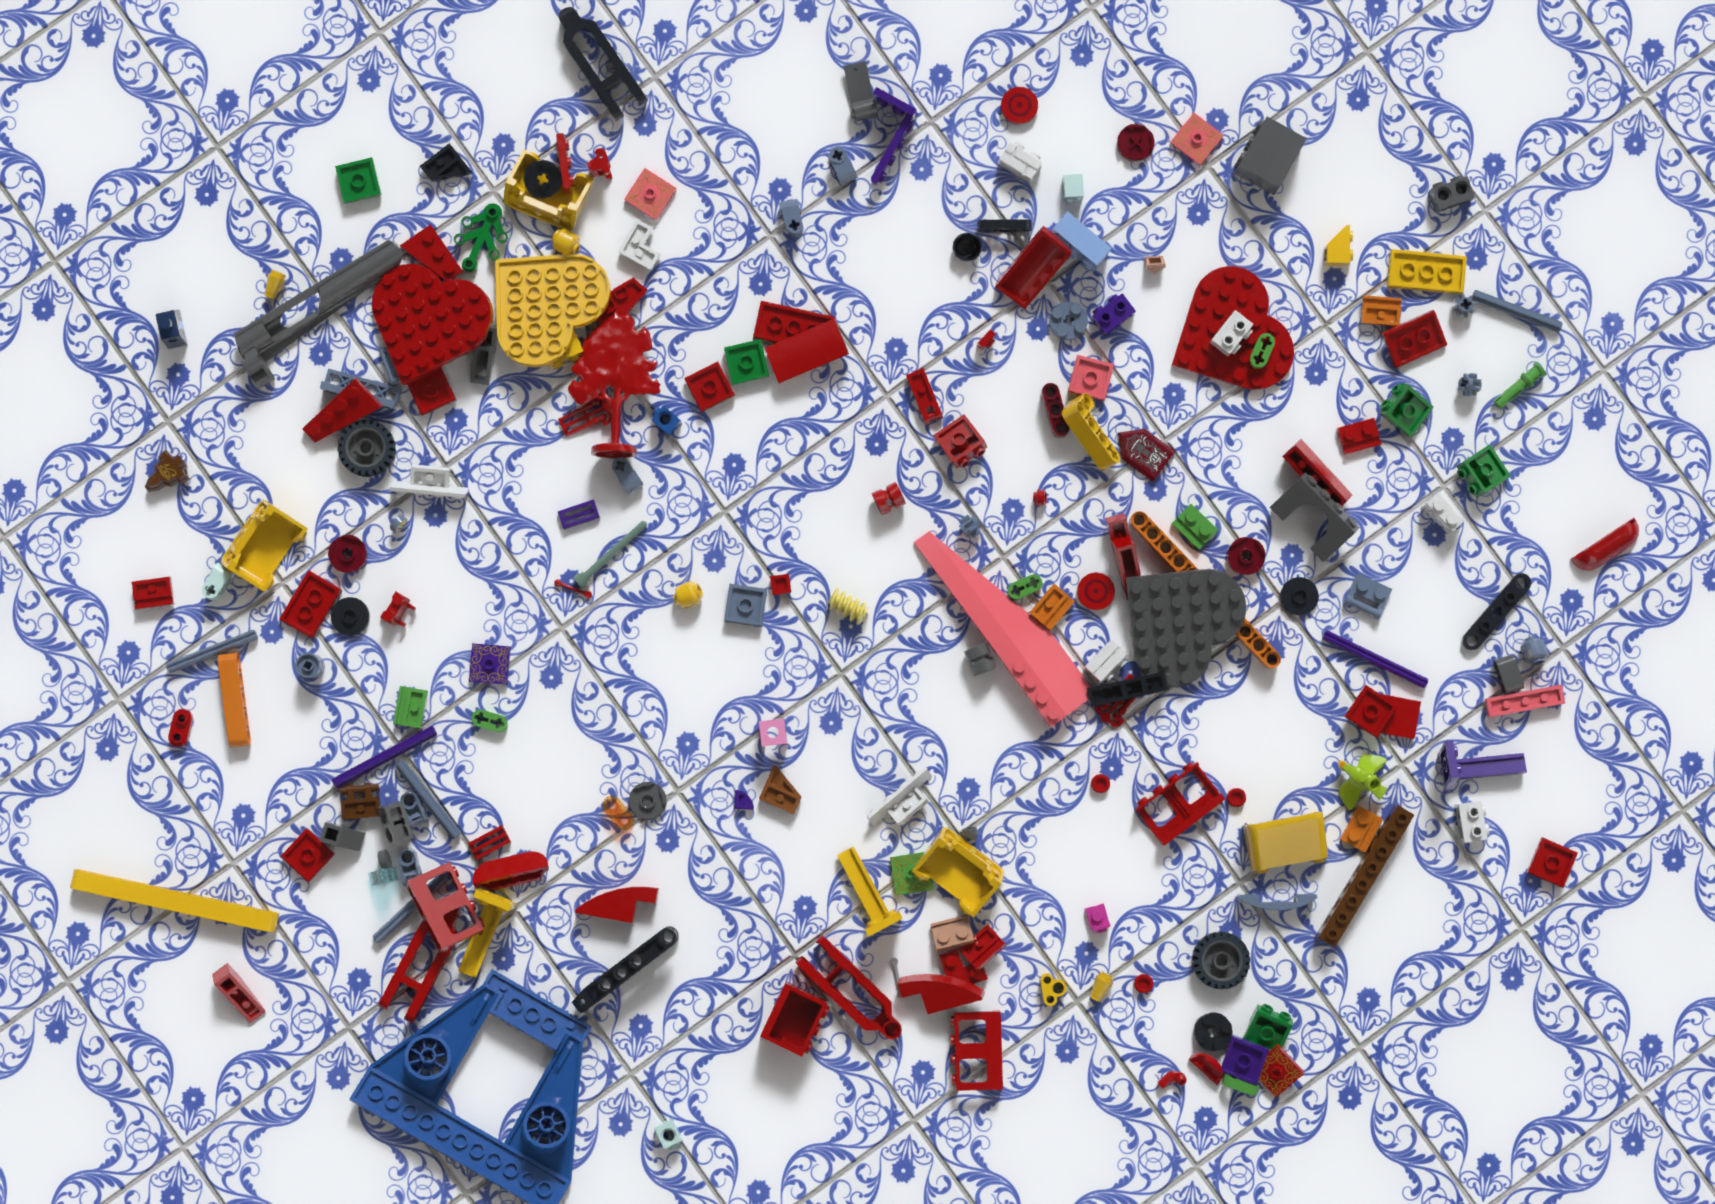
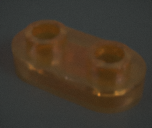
[602,796,634,830]

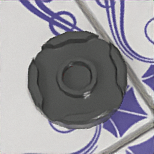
[628,782,667,820]

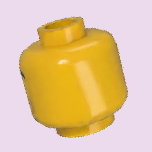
[551,228,580,256]
[673,581,703,609]

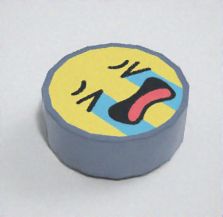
[390,514,407,534]

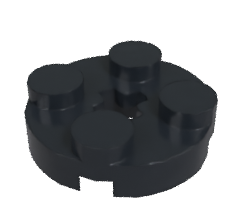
[523,160,562,199]
[1193,1012,1233,1051]

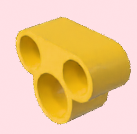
[1040,973,1067,1006]

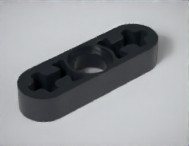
[977,219,1033,232]

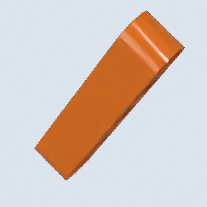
[218,652,251,748]

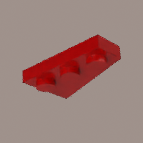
[399,224,463,281]
[595,277,648,325]

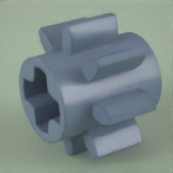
[1451,294,1477,318]
[1458,373,1482,396]
[959,515,983,538]

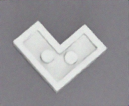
[618,219,661,271]

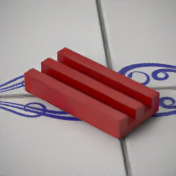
[468,825,511,860]

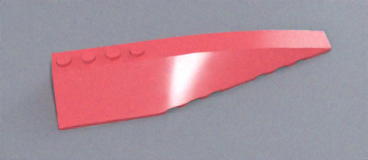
[914,531,1091,727]

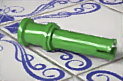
[1493,362,1547,410]

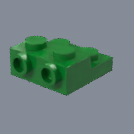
[1379,383,1434,437]
[1456,444,1511,498]
[1242,1004,1293,1051]

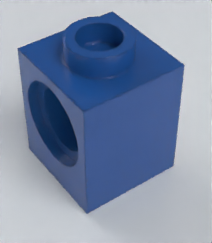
[651,405,682,437]

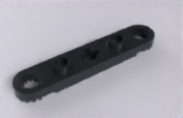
[1461,573,1532,650]

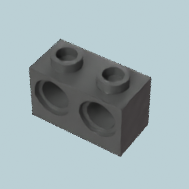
[1428,176,1475,213]
[377,801,414,844]

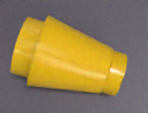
[264,270,286,299]
[1090,971,1114,1002]

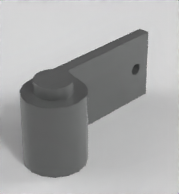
[843,61,878,121]

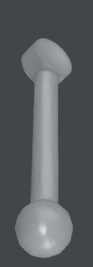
[890,957,902,997]

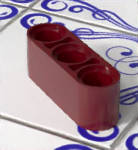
[1041,383,1070,439]

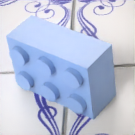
[1052,211,1111,272]

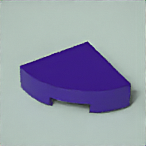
[735,790,754,810]

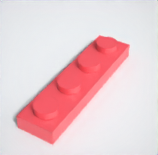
[1485,685,1565,718]

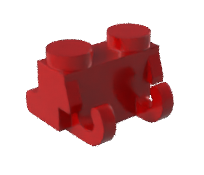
[587,148,613,180]
[380,591,416,628]

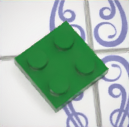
[335,157,382,204]
[724,339,770,385]

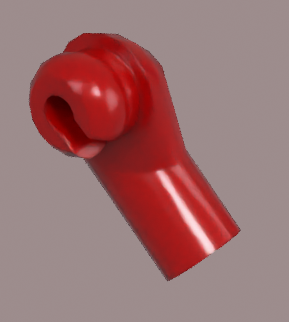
[1157,1071,1187,1090]

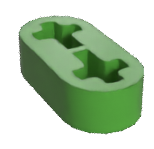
[1249,333,1275,369]
[1007,574,1043,600]
[472,710,508,732]
[1222,1074,1260,1096]

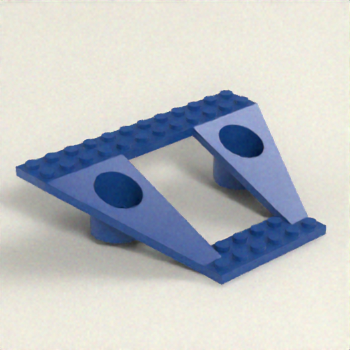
[349,969,592,1204]

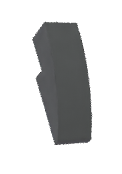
[470,324,498,385]

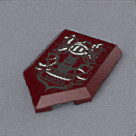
[1118,429,1175,482]

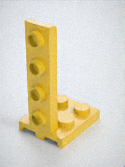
[837,846,903,937]
[458,888,517,978]

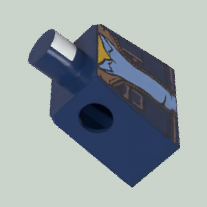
[155,310,188,349]

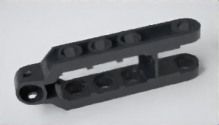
[559,7,648,122]
[571,926,679,1013]

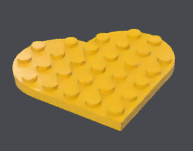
[495,254,611,367]

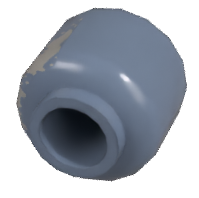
[1520,636,1548,666]

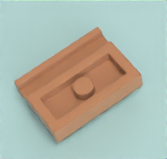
[930,915,975,952]

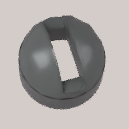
[962,827,978,841]

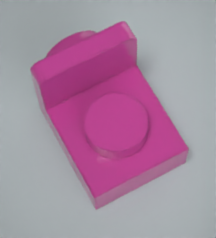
[1085,903,1111,934]

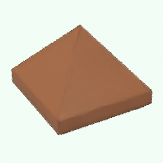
[1144,256,1166,274]

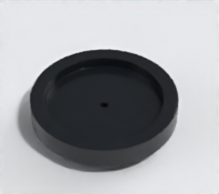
[1280,577,1319,616]
[331,597,370,636]

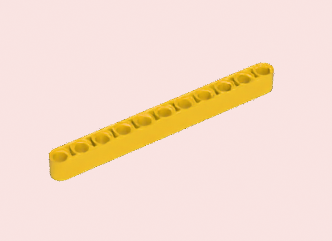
[70,869,279,933]

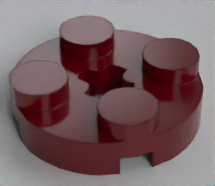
[328,534,368,573]
[1227,537,1266,575]

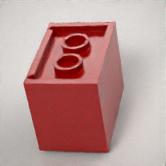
[760,981,829,1057]

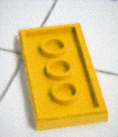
[1387,249,1467,295]

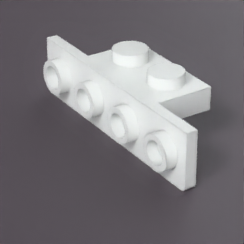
[389,464,469,499]
[867,767,932,826]

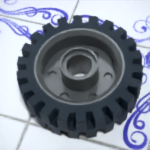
[337,420,396,477]
[1192,932,1251,989]

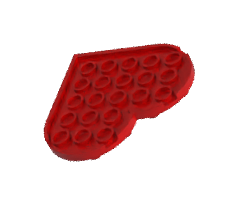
[372,264,493,386]
[1171,266,1294,390]

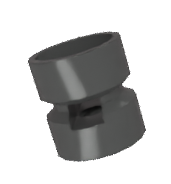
[964,642,997,677]

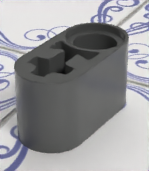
[1493,654,1524,695]

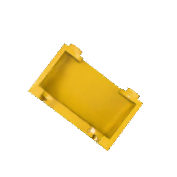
[503,149,594,231]
[221,499,308,592]
[1243,811,1328,874]
[912,827,1004,918]

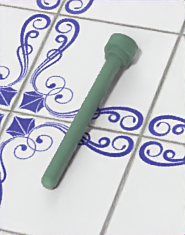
[573,521,647,589]

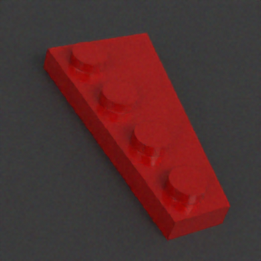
[302,378,383,443]

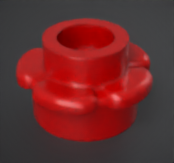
[1033,488,1047,507]

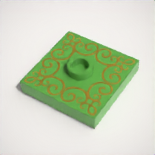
[890,852,934,895]

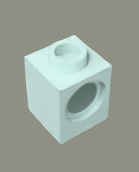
[1062,174,1084,204]
[654,1118,683,1150]

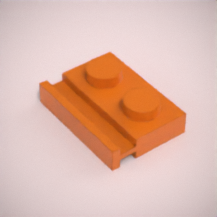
[1361,295,1402,327]
[1029,584,1075,630]
[1340,805,1383,853]

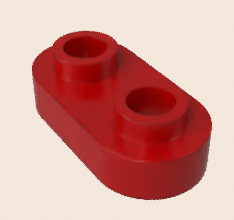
[168,709,194,747]

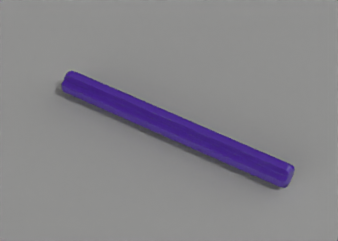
[1322,630,1429,688]
[332,726,437,788]

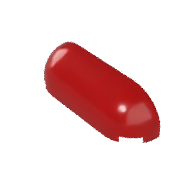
[1571,517,1639,571]
[473,851,549,891]

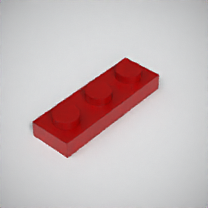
[556,133,574,194]

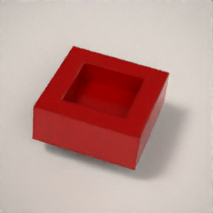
[977,329,996,351]
[770,573,792,596]

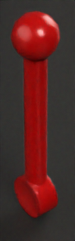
[554,579,592,599]

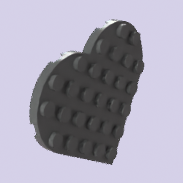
[1126,569,1246,688]

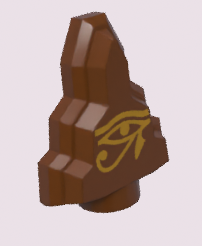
[145,450,190,493]

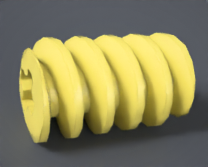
[827,587,870,625]

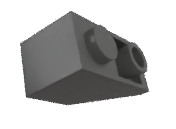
[319,822,366,851]

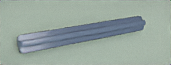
[1471,290,1563,332]
[166,630,258,673]
[395,760,461,839]
[372,873,448,943]

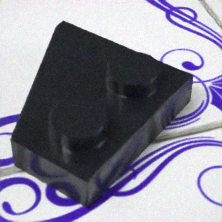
[420,143,473,182]

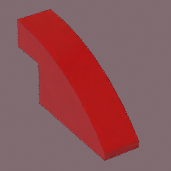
[1105,513,1141,600]
[575,886,659,923]
[897,974,985,1014]

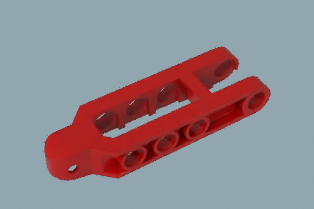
[378,908,460,1024]
[795,935,902,1040]

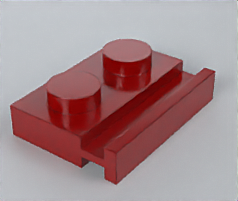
[1337,418,1382,455]
[131,576,175,610]
[959,924,1007,971]

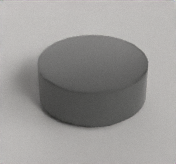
[377,849,392,870]

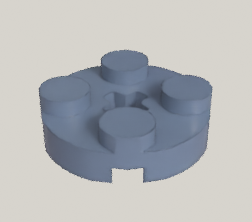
[1049,302,1088,340]

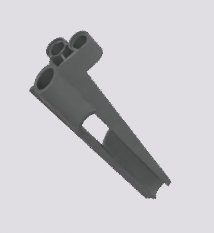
[234,240,403,389]

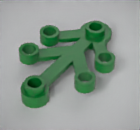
[454,203,508,273]

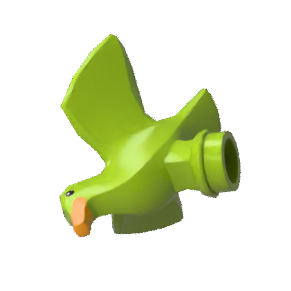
[1338,754,1388,810]

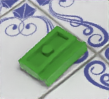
[1171,504,1218,550]
[393,686,428,729]

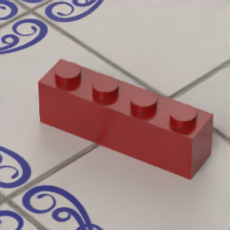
[1282,439,1353,506]

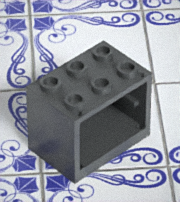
[1234,116,1307,195]

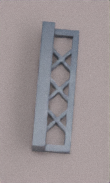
[320,368,402,411]

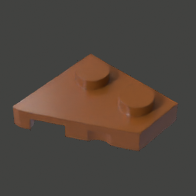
[759,765,802,814]

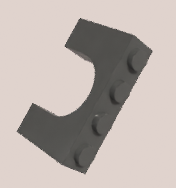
[1269,473,1360,562]

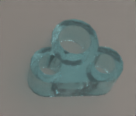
[368,867,399,886]

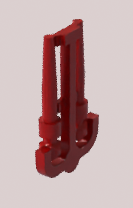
[558,394,611,437]
[1094,673,1136,727]

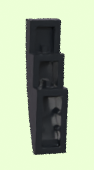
[1087,671,1170,707]

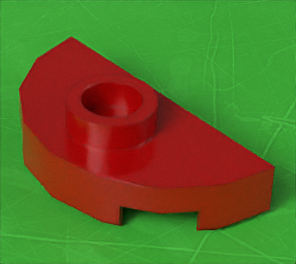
[1188,1053,1223,1085]

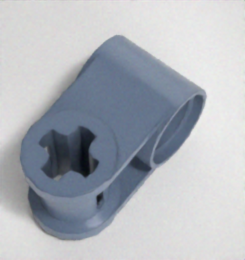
[828,147,858,186]
[779,199,804,238]
[612,457,644,495]
[400,791,430,830]
[398,848,422,887]

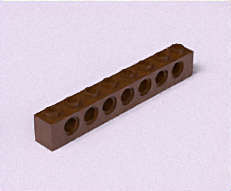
[1315,805,1414,947]

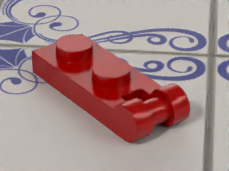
[906,368,943,425]

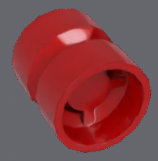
[871,482,906,515]

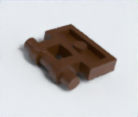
[340,782,381,820]

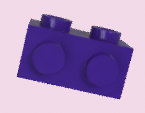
[1091,293,1136,337]

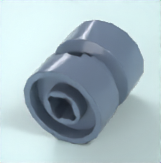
[295,653,325,679]

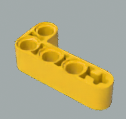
[1062,393,1120,471]

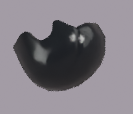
[952,232,982,261]

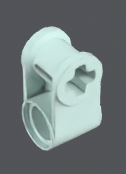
[202,563,235,601]

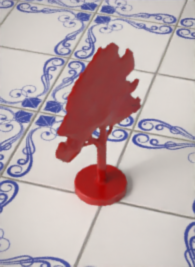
[568,312,661,459]

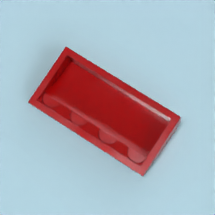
[995,226,1073,309]
[765,318,850,383]

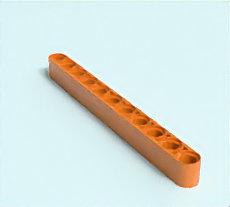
[1129,511,1281,669]

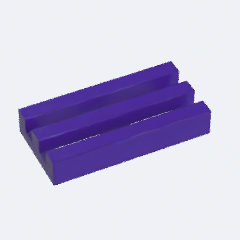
[557,499,600,530]

